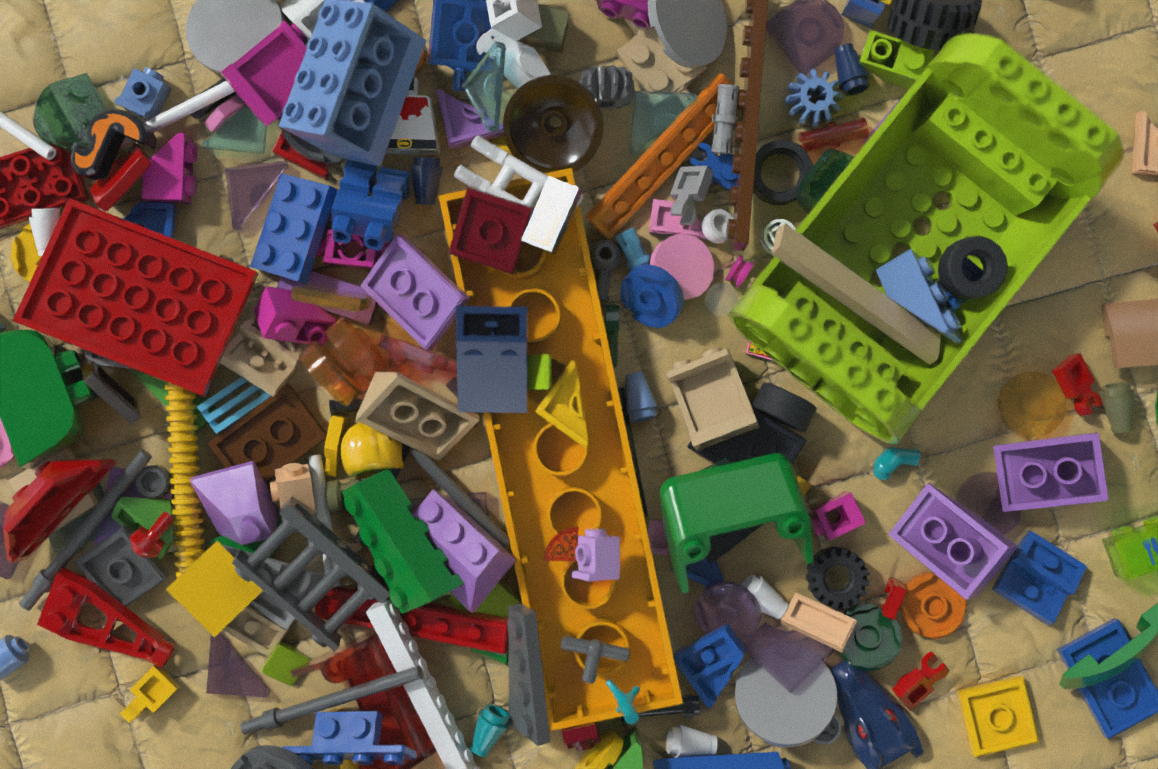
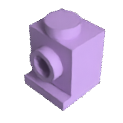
[572,528,620,581]

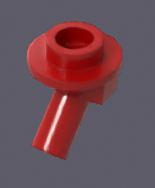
[130,512,174,558]

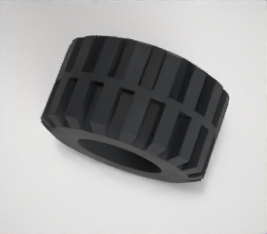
[888,0,982,51]

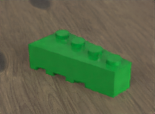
[342,469,464,614]

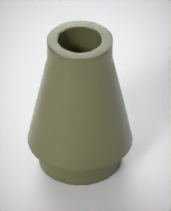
[1100,382,1135,433]

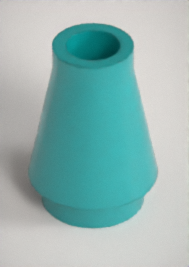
[470,704,510,757]

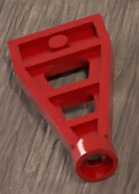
[37,567,176,669]

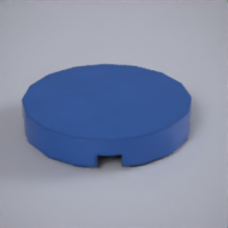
[620,264,684,328]

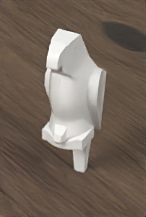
[476,28,551,88]

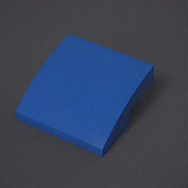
[992,531,1087,625]

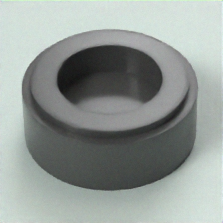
[135,465,172,499]

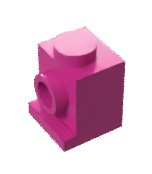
[810,491,866,540]

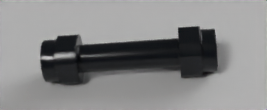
[620,695,700,722]

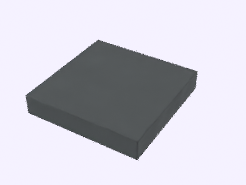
[74,523,170,607]

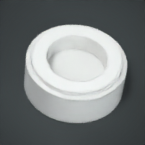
[702,209,733,244]

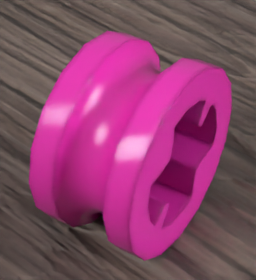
[725,254,754,288]

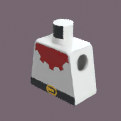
[385,77,440,155]

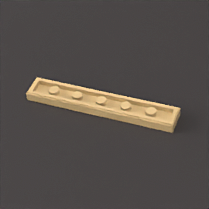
[771,223,941,365]

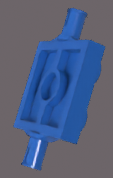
[427,0,496,91]

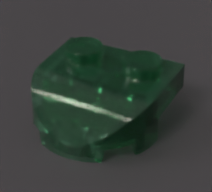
[33,73,107,153]
[796,148,854,214]

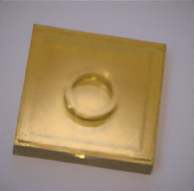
[291,284,372,312]

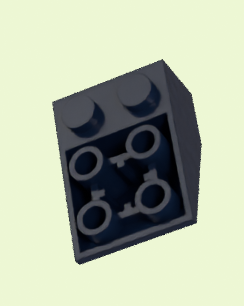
[456,306,529,413]

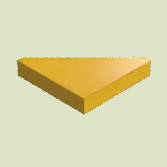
[535,360,589,449]

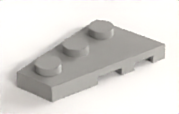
[223,545,325,630]

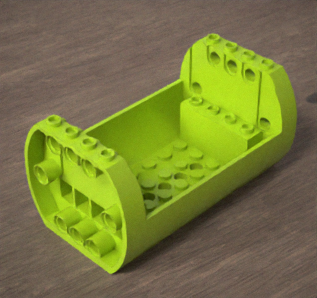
[728,34,1124,444]

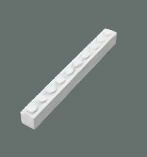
[366,597,480,769]

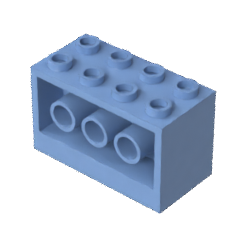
[279,0,426,167]

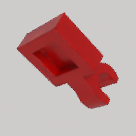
[891,651,950,711]

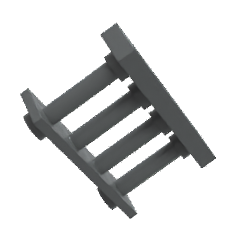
[232,496,390,652]

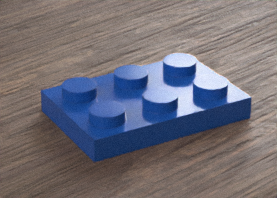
[250,173,338,285]

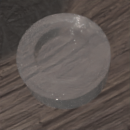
[704,283,738,316]

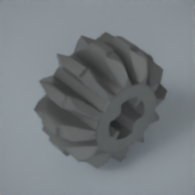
[579,65,635,111]

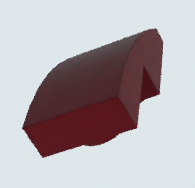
[561,722,601,751]

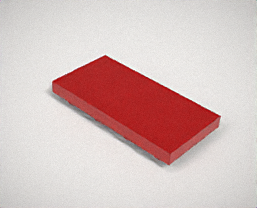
[0,136,90,229]

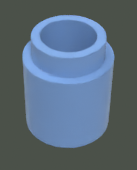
[0,635,29,681]

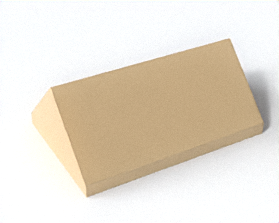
[356,372,480,461]

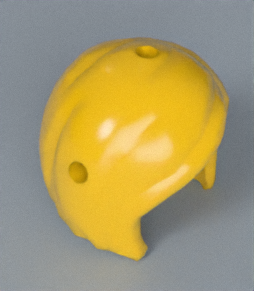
[341,422,404,479]

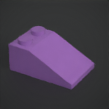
[993,432,1109,512]
[888,483,1018,600]

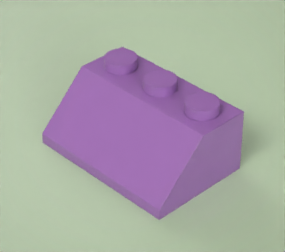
[412,490,517,613]

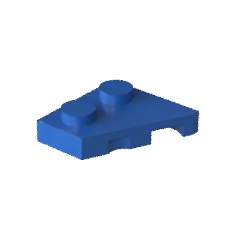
[673,623,747,709]

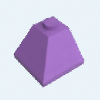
[190,461,280,545]

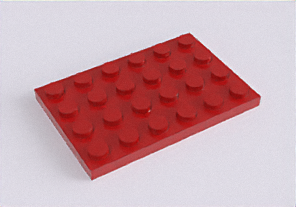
[12,198,259,397]

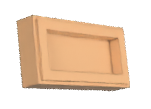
[781,592,857,653]

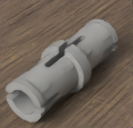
[711,84,740,154]

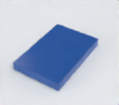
[1057,618,1158,739]

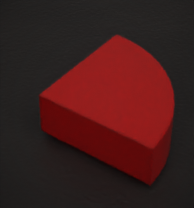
[881,576,907,620]

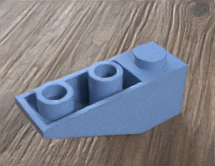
[876,249,963,344]

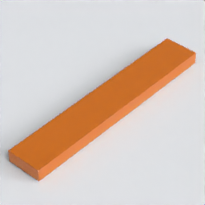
[584,73,734,240]

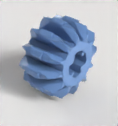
[785,69,843,127]

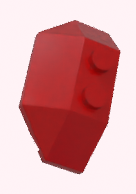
[3,459,117,563]

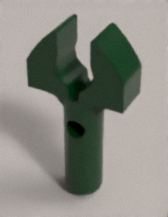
[605,305,620,368]

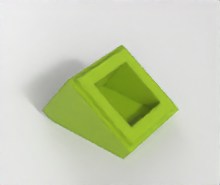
[528,354,552,390]
[261,640,311,687]

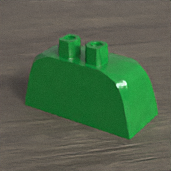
[0,330,94,469]

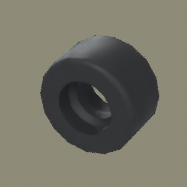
[938,236,1008,300]

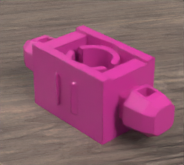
[316,229,390,270]

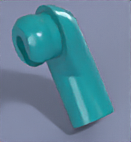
[873,447,920,480]

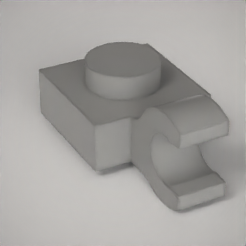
[670,166,714,225]

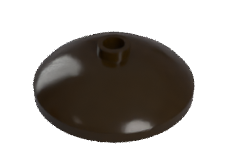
[503,75,604,174]

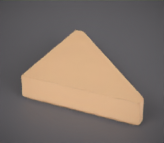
[1132,111,1158,176]

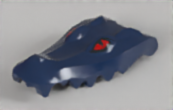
[830,660,924,769]

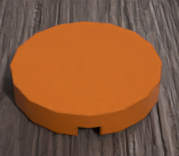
[899,572,967,639]

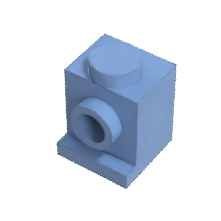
[114,67,171,120]

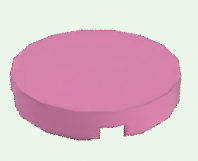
[650,234,714,300]

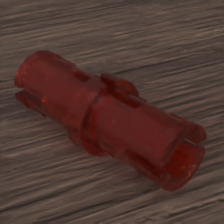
[798,117,869,152]

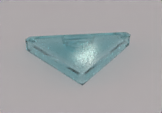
[462,41,506,132]
[630,91,697,154]
[202,106,267,154]

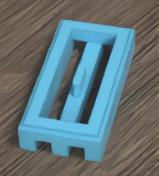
[197,377,271,435]

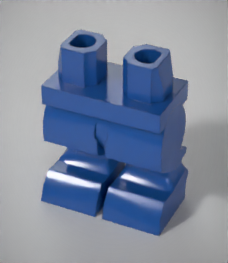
[331,160,410,251]

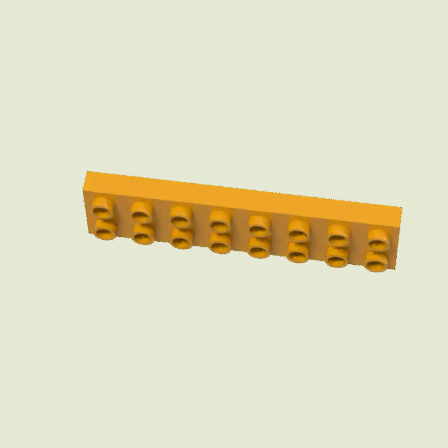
[438,168,683,731]

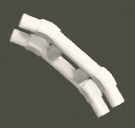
[454,135,583,210]

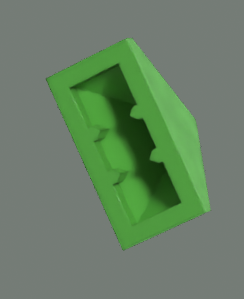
[111,497,173,560]

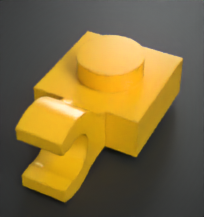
[120,665,180,723]

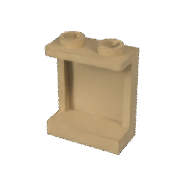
[666,347,760,451]

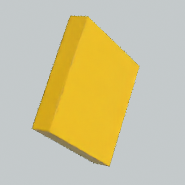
[166,540,263,637]
[956,675,1039,757]

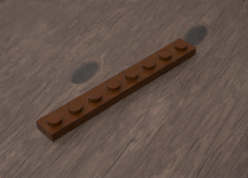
[726,0,768,251]

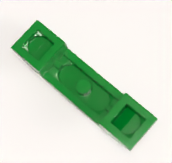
[1059,603,1158,689]

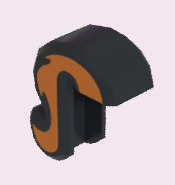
[71,108,157,181]

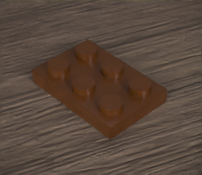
[207,384,327,484]

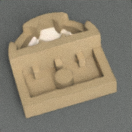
[220,318,302,397]

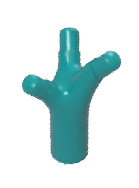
[606,679,640,724]

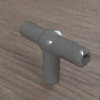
[561,636,630,684]

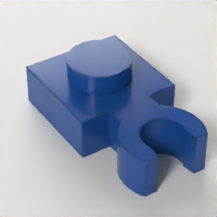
[689,143,737,192]

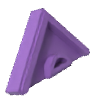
[436,89,504,150]

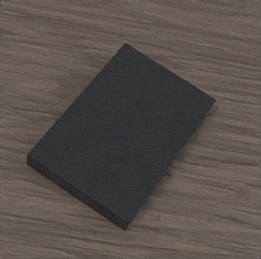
[687,409,807,466]

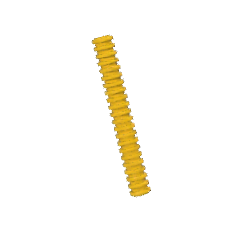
[165,383,205,577]

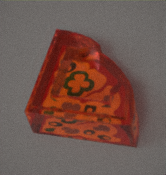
[544,526,579,561]

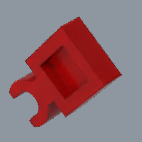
[1052,353,1102,416]

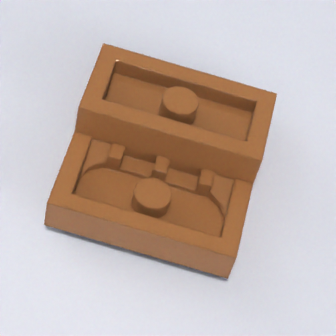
[1102,299,1158,369]

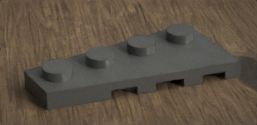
[507,603,550,746]

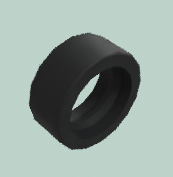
[753,140,813,205]

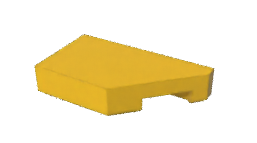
[324,415,349,477]

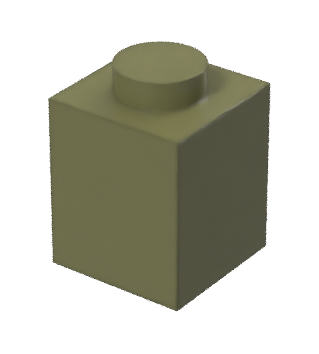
[523,4,570,53]

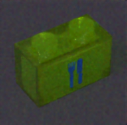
[1102,515,1158,580]

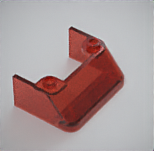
[290,632,437,769]

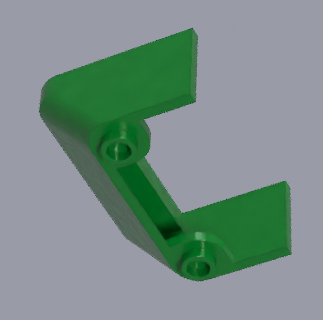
[659,453,813,594]

